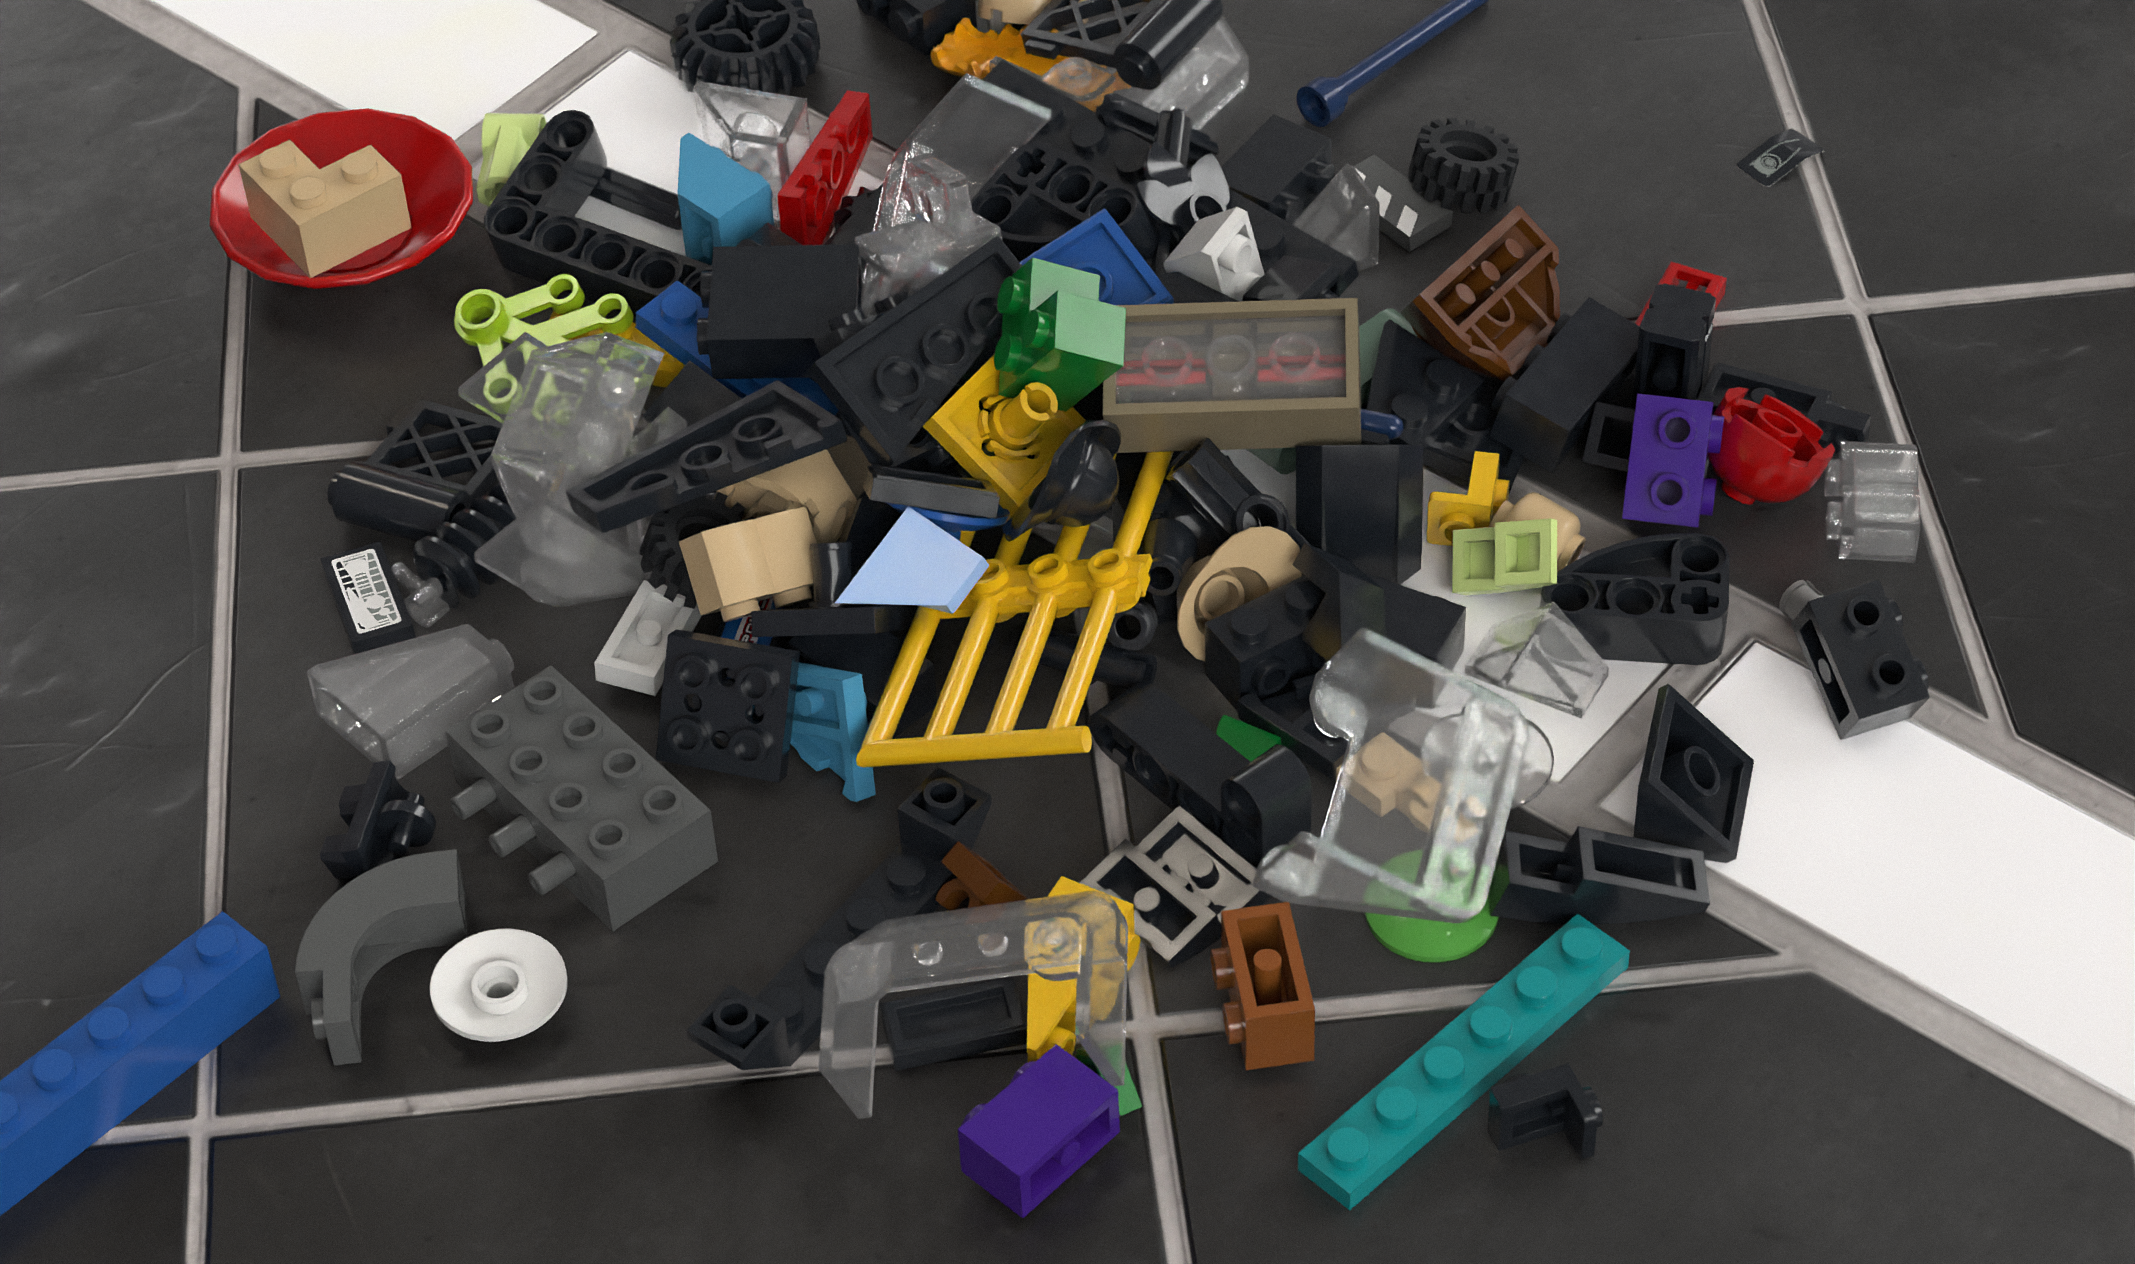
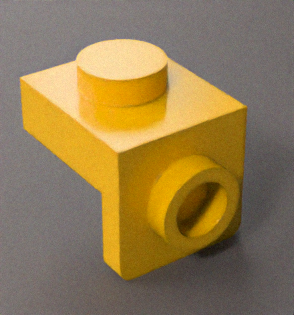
[1427,451,1509,546]

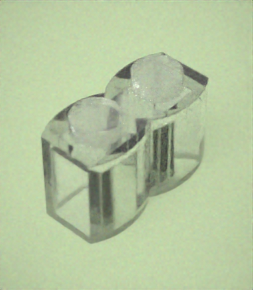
[1825,441,1920,563]

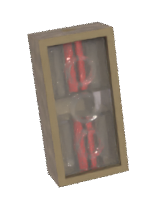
[1103,298,1361,453]

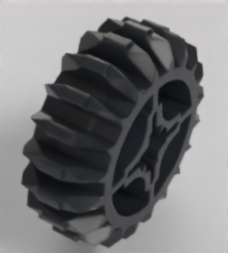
[670,0,821,108]

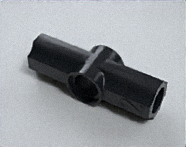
[1166,438,1311,576]

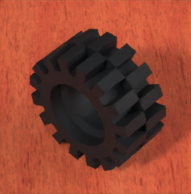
[1408,118,1520,213]
[639,492,754,609]

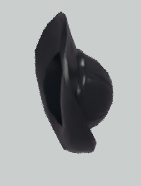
[1002,419,1121,542]

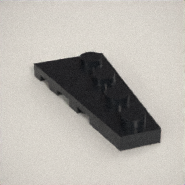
[566,380,847,534]

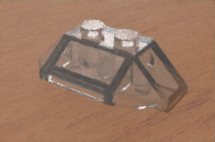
[490,332,664,566]

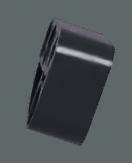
[967,141,1159,262]
[1538,533,1730,665]

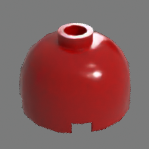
[1707,387,1835,505]

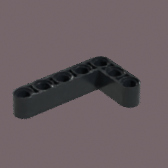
[484,110,712,317]

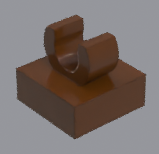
[936,841,1029,933]

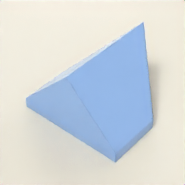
[835,506,990,614]

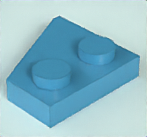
[790,662,876,802]

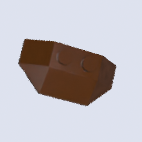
[1400,204,1560,382]

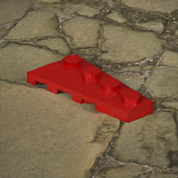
[777,90,873,245]

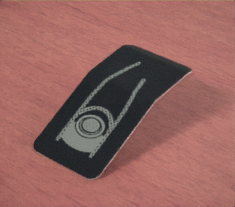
[1737,129,1825,187]

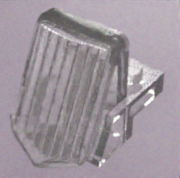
[854,153,1002,285]

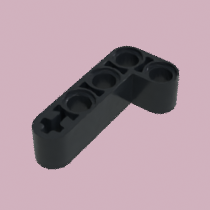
[1089,680,1312,872]

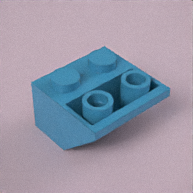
[677,132,774,266]

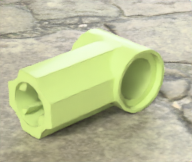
[476,113,547,207]

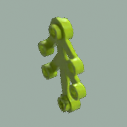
[454,274,655,430]

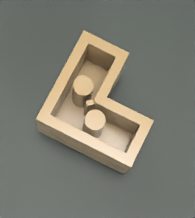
[239,140,412,279]

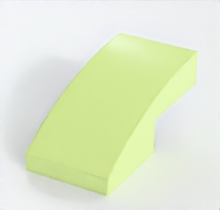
[1452,518,1557,596]

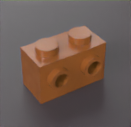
[1210,902,1315,1070]

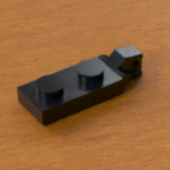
[1696,363,1871,457]

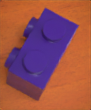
[1622,394,1724,528]
[958,1044,1120,1218]

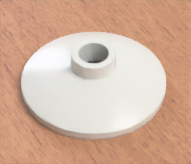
[430,929,568,1042]

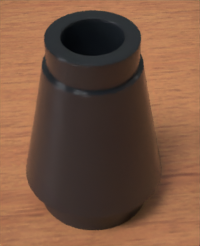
[1137,518,1198,596]

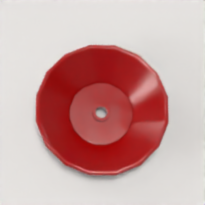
[209,108,473,289]

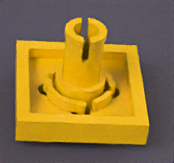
[923,354,1086,516]

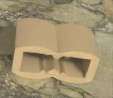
[679,507,817,622]

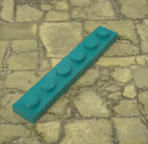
[1298,914,1630,1210]

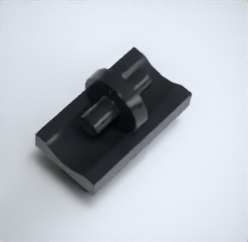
[320,760,436,879]

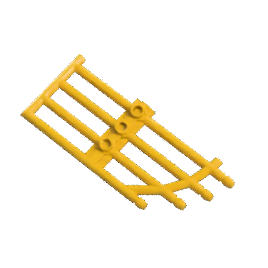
[856,451,1174,768]

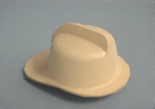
[1177,526,1302,661]

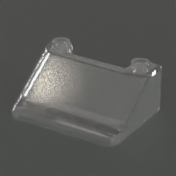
[1252,628,1529,924]

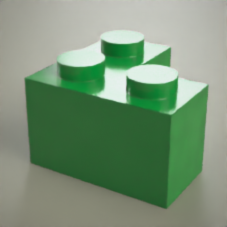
[994,257,1126,412]

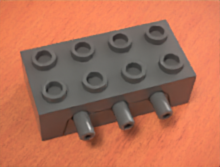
[446,665,718,932]

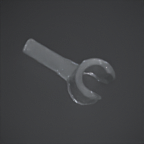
[391,562,450,628]

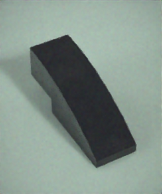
[1486,826,1710,924]

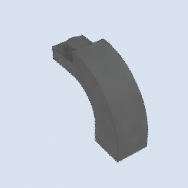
[295,849,467,1065]

